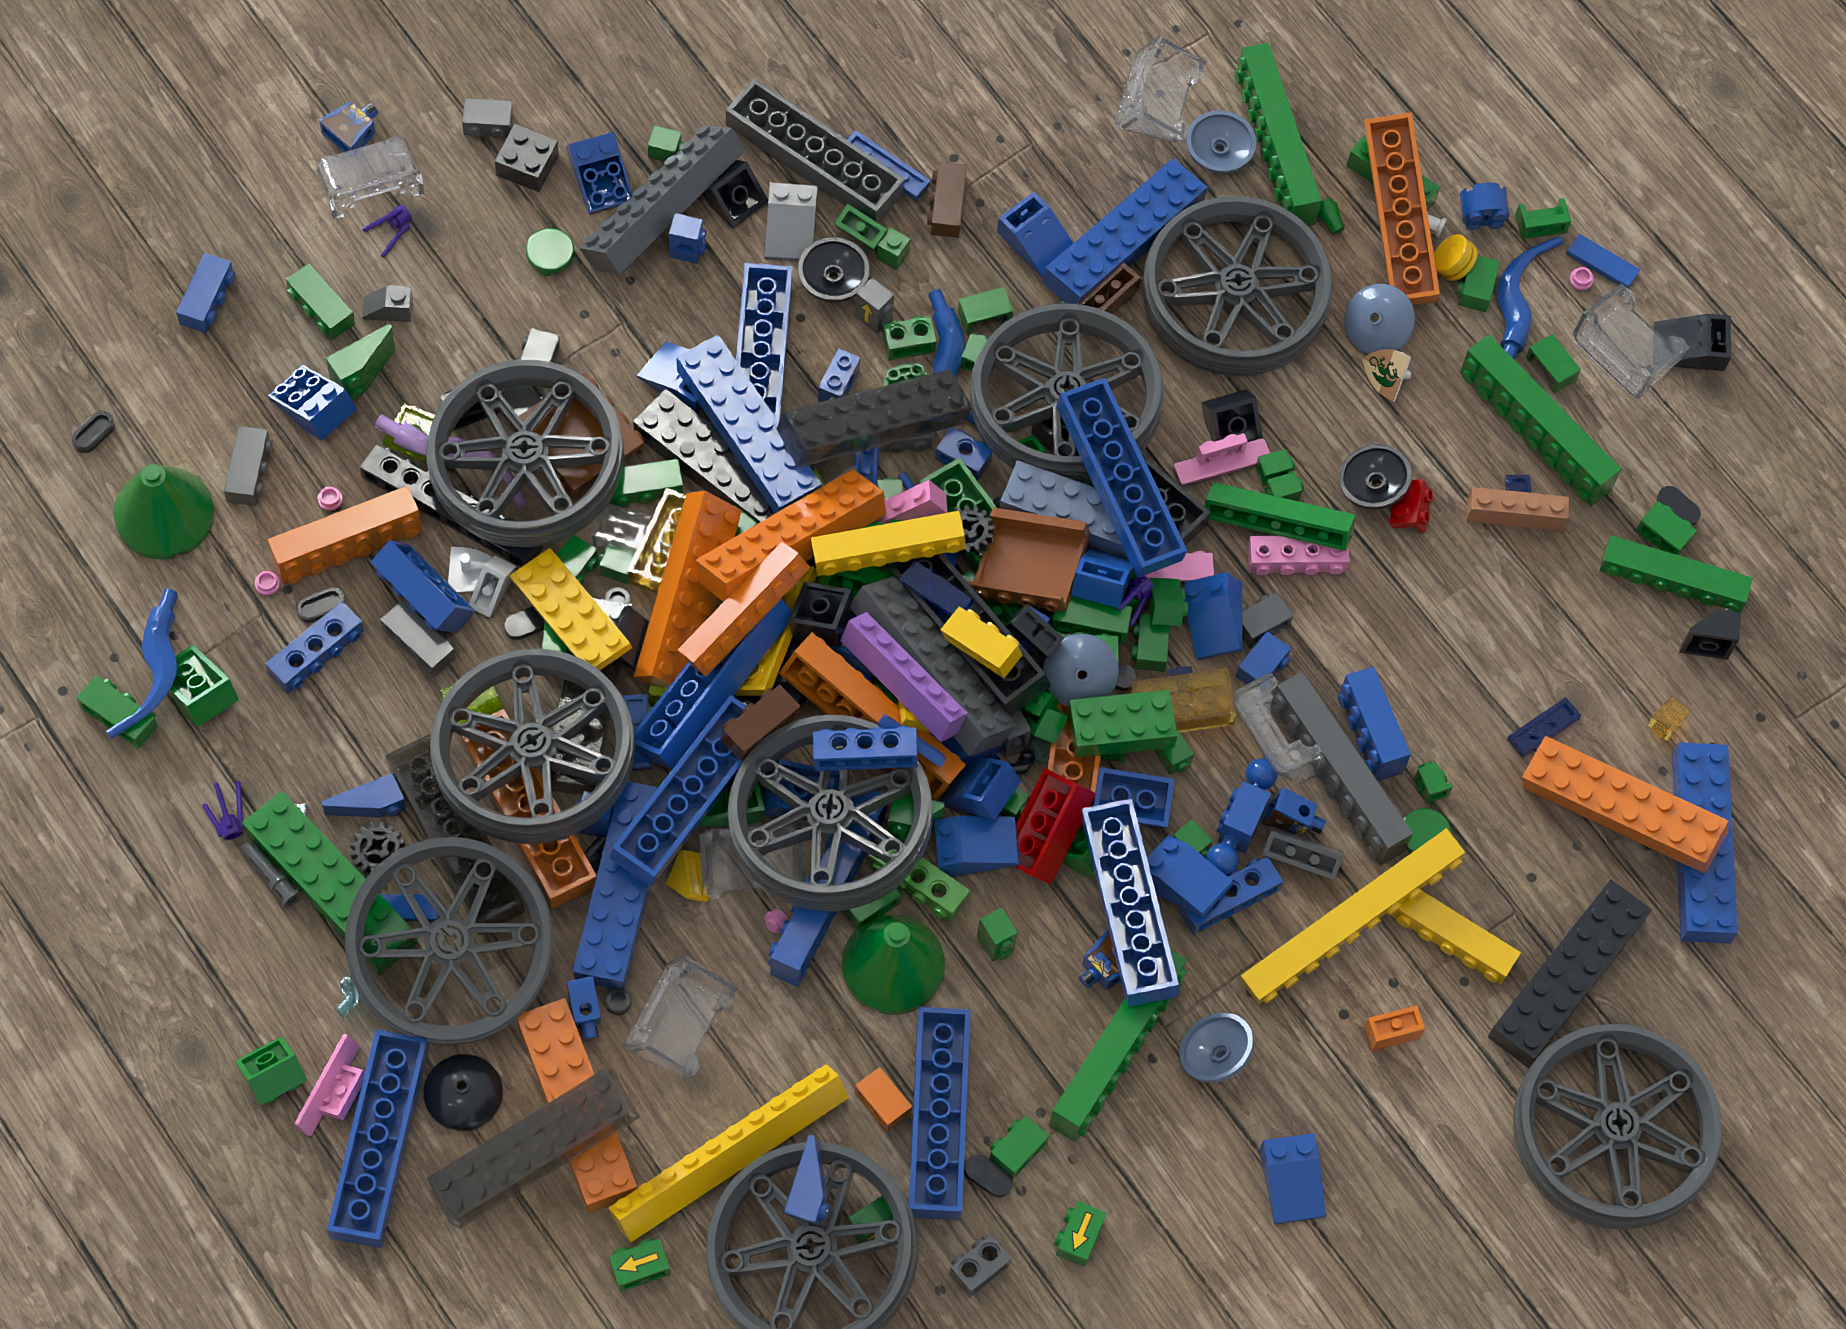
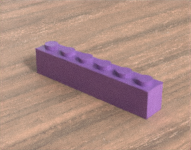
[840,612,968,742]

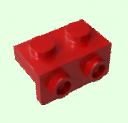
[1389,479,1433,533]

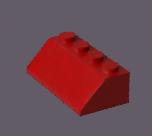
[1014,767,1096,885]

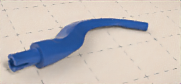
[1497,236,1563,359]
[928,289,976,425]
[106,589,178,739]

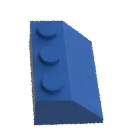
[1093,767,1175,828]

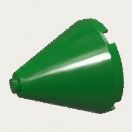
[114,464,214,560]
[842,914,945,1015]

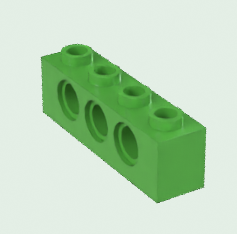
[869,841,970,922]

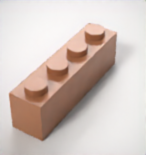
[1466,487,1569,531]

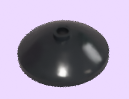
[798,237,870,302]
[1339,444,1412,510]
[424,1054,503,1131]

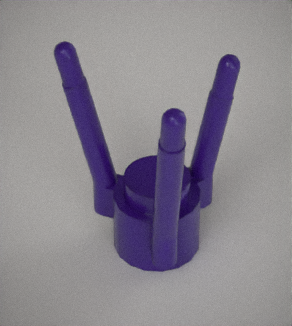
[362,205,412,257]
[1117,575,1154,626]
[202,781,244,840]

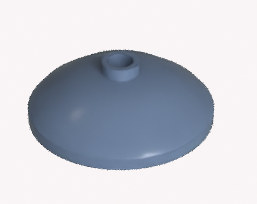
[1186,110,1257,173]
[1344,284,1415,354]
[1043,634,1119,707]
[1179,1013,1255,1083]

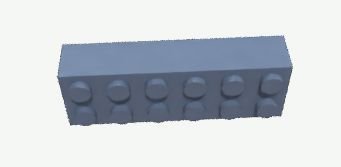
[999,460,1128,558]

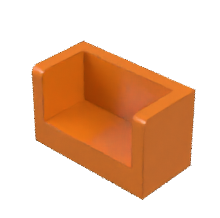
[1364,1005,1425,1051]
[854,1067,912,1132]

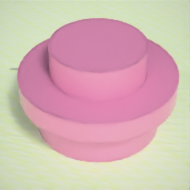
[1569,267,1594,290]
[318,487,343,511]
[255,571,280,595]
[764,909,789,934]

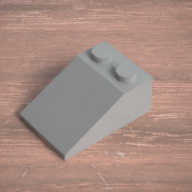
[765,183,817,261]

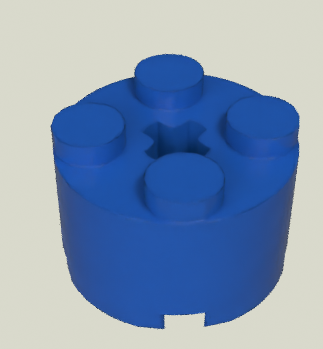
[1459,183,1510,230]

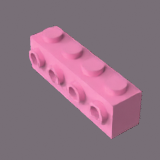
[1247,536,1350,575]

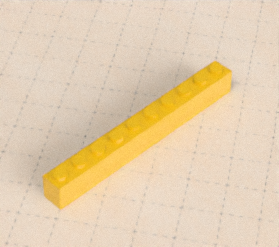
[1240,828,1465,1005]
[608,1064,849,1242]

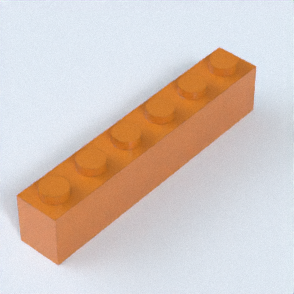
[678,542,810,677]

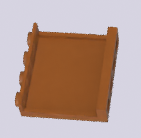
[513,372,644,501]
[968,508,1091,612]

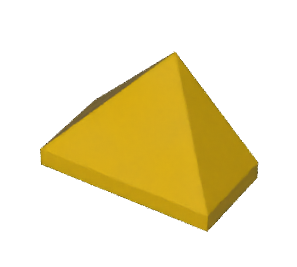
[666,850,708,902]

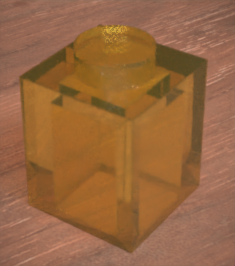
[1648,696,1690,741]

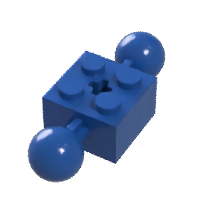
[1206,758,1278,875]

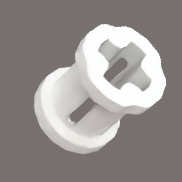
[1427,212,1447,239]

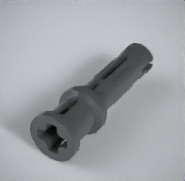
[240,840,303,909]

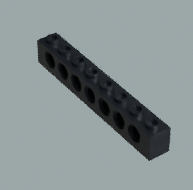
[360,444,543,568]

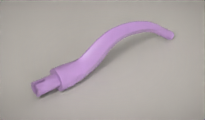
[375,414,526,508]

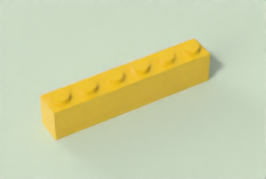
[811,511,966,576]
[1386,892,1521,985]

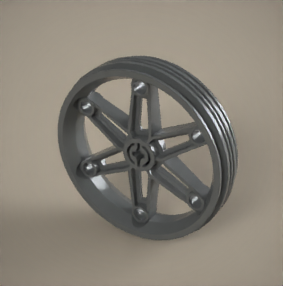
[1142,196,1332,376]
[970,304,1164,483]
[426,360,624,547]
[430,649,635,844]
[728,715,933,911]
[345,837,553,1045]
[1513,1024,1722,1229]
[706,1142,919,1329]

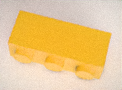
[940,607,1022,678]

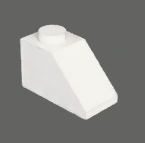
[469,556,516,618]

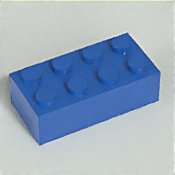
[371,540,476,633]
[1338,666,1411,781]

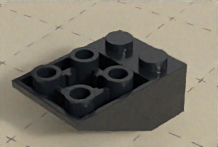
[1653,314,1731,371]

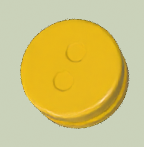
[1434,234,1478,281]

